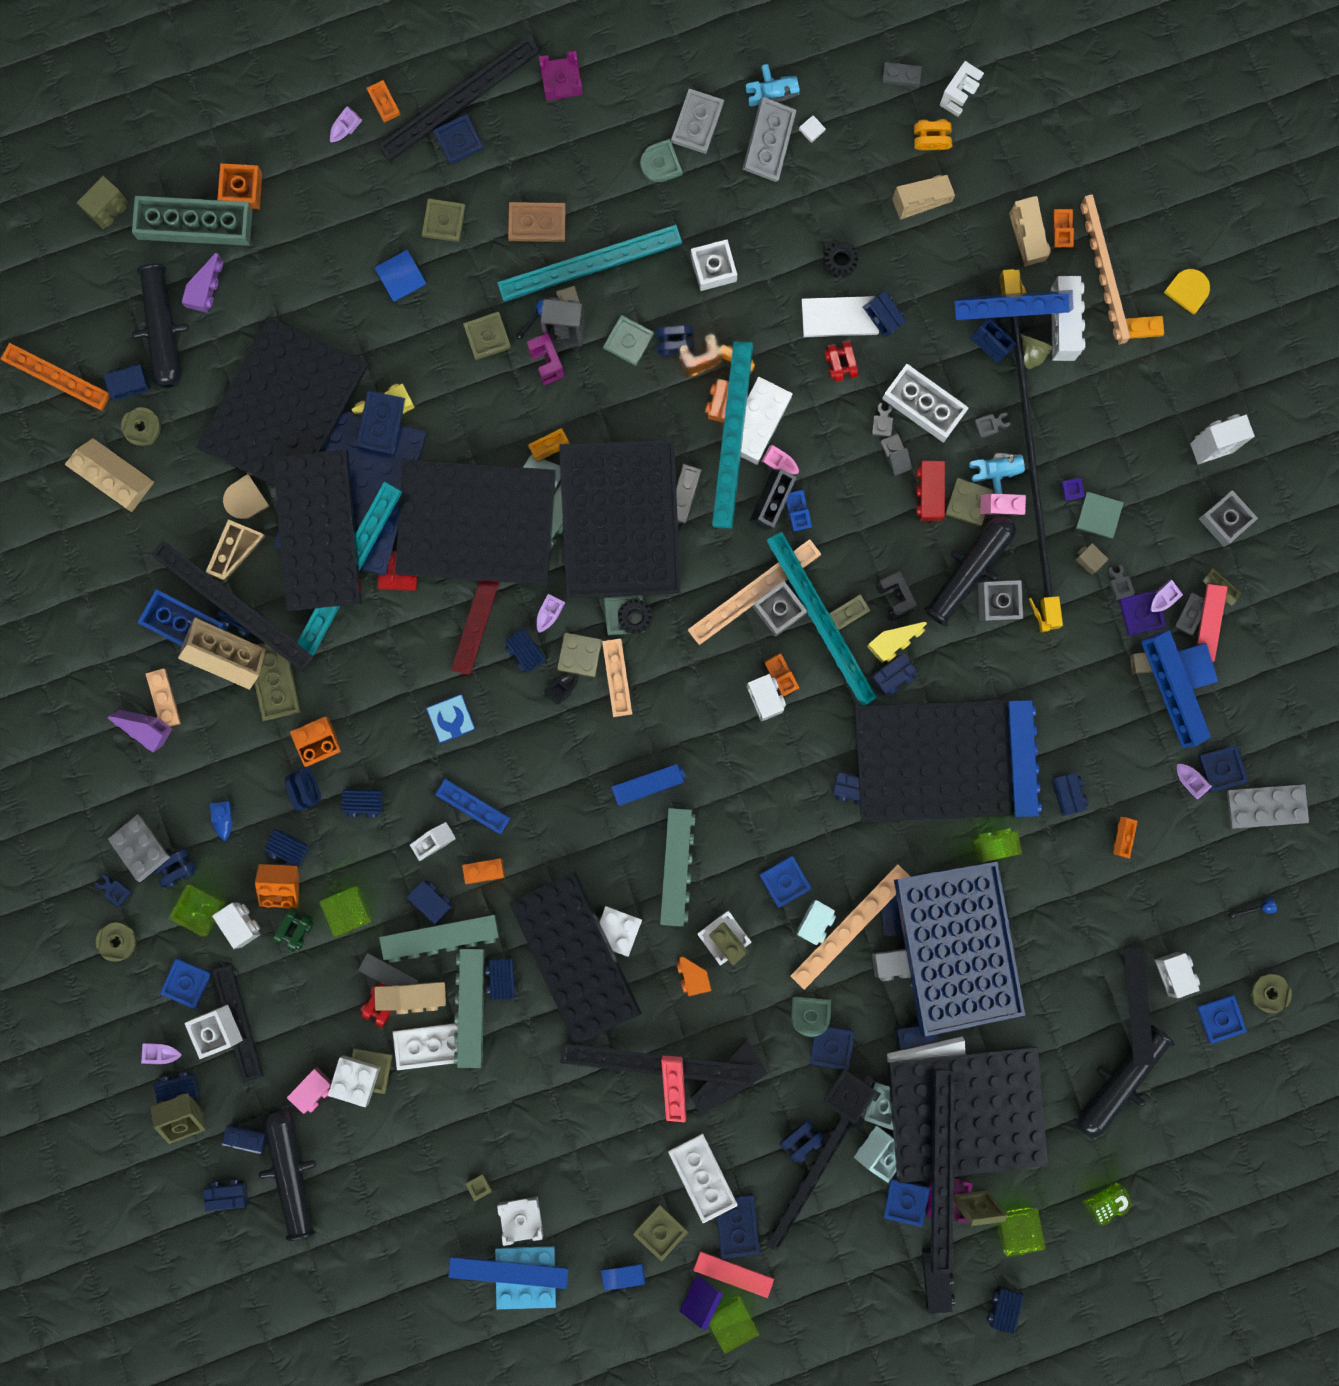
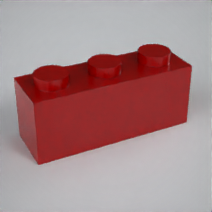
[916,461,945,521]

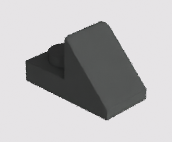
[880,434,912,477]

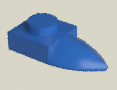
[210,801,232,841]

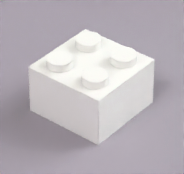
[691,240,737,291]
[746,674,786,722]
[212,903,261,949]
[600,906,642,957]
[1155,952,1200,998]
[185,1004,243,1059]
[328,1055,380,1107]

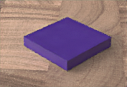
[1119,590,1166,636]
[679,1275,723,1330]

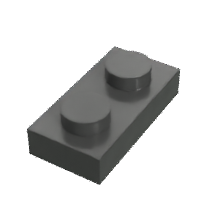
[882,62,922,87]
[1174,593,1204,636]

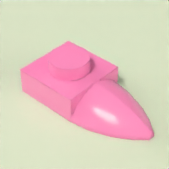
[761,445,799,474]

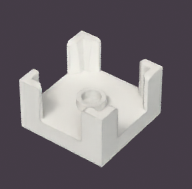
[940,61,984,117]
[697,911,752,966]
[497,1196,544,1246]

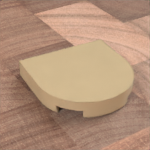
[223,474,269,519]

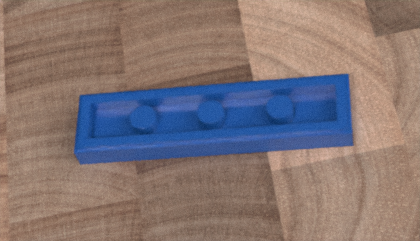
[435,779,511,835]

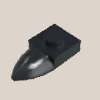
[544,673,579,705]

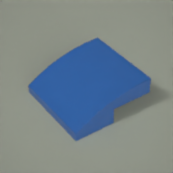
[374,250,426,302]
[1178,642,1218,689]

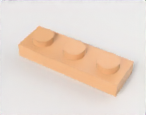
[146,668,181,727]

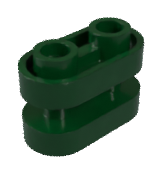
[273,907,314,952]

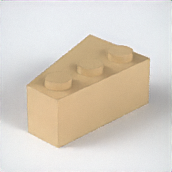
[892,175,955,220]
[1009,196,1051,266]
[206,519,265,581]
[374,982,446,1014]

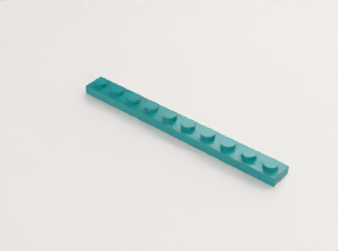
[497,225,682,302]
[712,341,753,529]
[297,482,403,656]
[767,532,877,706]

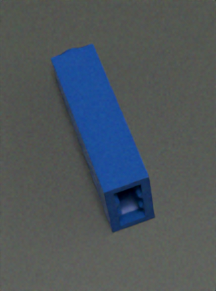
[611,764,686,807]

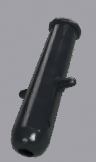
[132,263,189,388]
[924,515,1016,627]
[1076,1025,1175,1138]
[258,1109,316,1241]

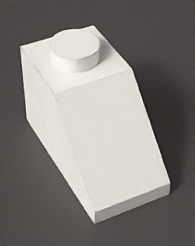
[410,822,456,861]

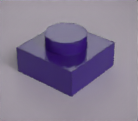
[1061,478,1085,501]

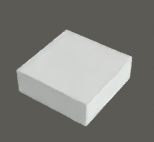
[799,116,826,143]

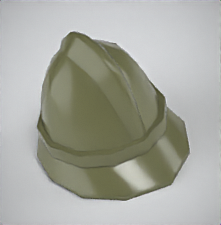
[1021,334,1054,369]

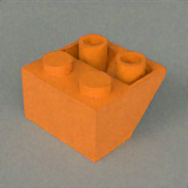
[290,717,341,767]
[255,864,299,909]
[676,956,711,996]

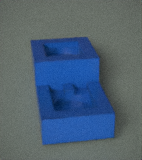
[786,490,812,531]
[601,1263,646,1290]

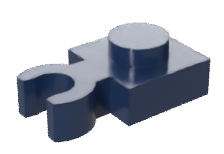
[95,874,132,907]

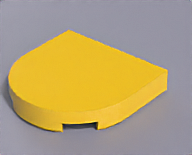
[1164,269,1210,315]

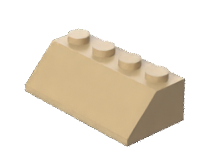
[65,438,154,512]
[178,618,266,690]

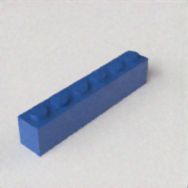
[954,290,1074,320]
[1141,630,1211,748]
[1007,700,1041,818]

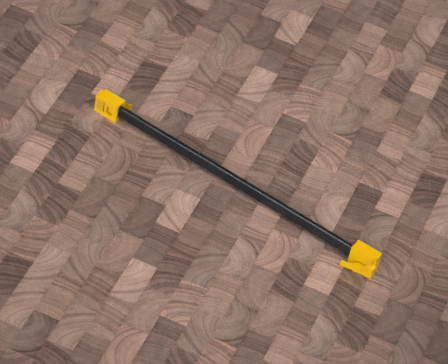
[999,269,1063,632]

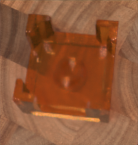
[678,334,722,378]

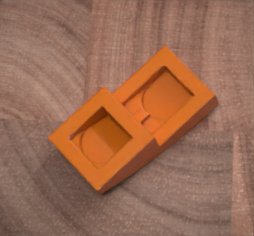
[1053,209,1074,247]
[764,653,799,697]

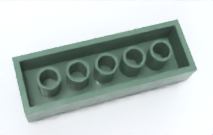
[132,196,253,246]

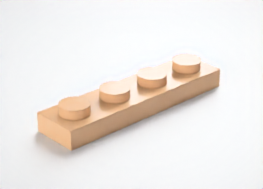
[602,639,632,717]

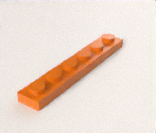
[1,343,110,411]

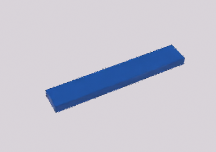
[448,1256,569,1289]

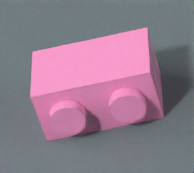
[980,494,1026,516]
[287,1067,332,1114]

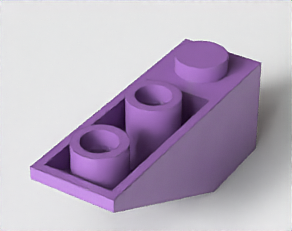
[182,253,223,313]
[108,710,172,752]

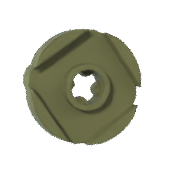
[121,407,161,446]
[96,922,136,962]
[1251,974,1292,1013]

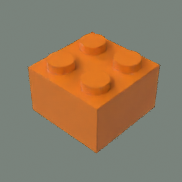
[218,163,263,210]

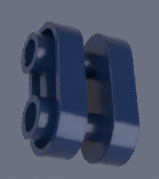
[655,325,695,357]
[285,767,321,811]
[154,849,197,889]
[779,1119,824,1163]

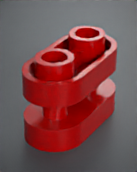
[824,340,858,382]
[360,982,393,1028]

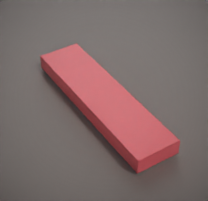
[1196,583,1227,662]
[661,1056,687,1122]
[693,1251,774,1298]

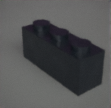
[749,468,797,529]
[922,1249,955,1314]

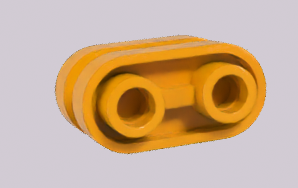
[914,119,952,150]

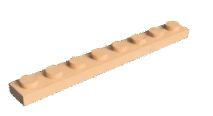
[1080,194,1130,344]
[688,539,821,646]
[791,865,911,990]

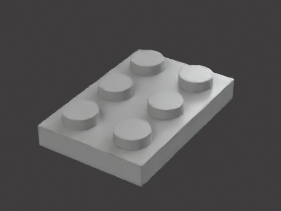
[671,89,724,154]
[108,814,170,882]

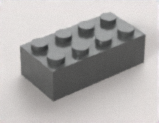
[541,298,585,347]

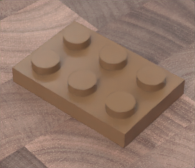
[508,202,566,242]

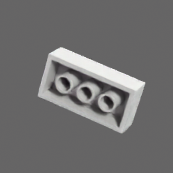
[1051,276,1085,361]
[882,364,968,443]
[741,377,793,465]
[1190,414,1255,464]

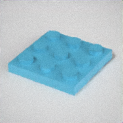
[495,1246,556,1309]

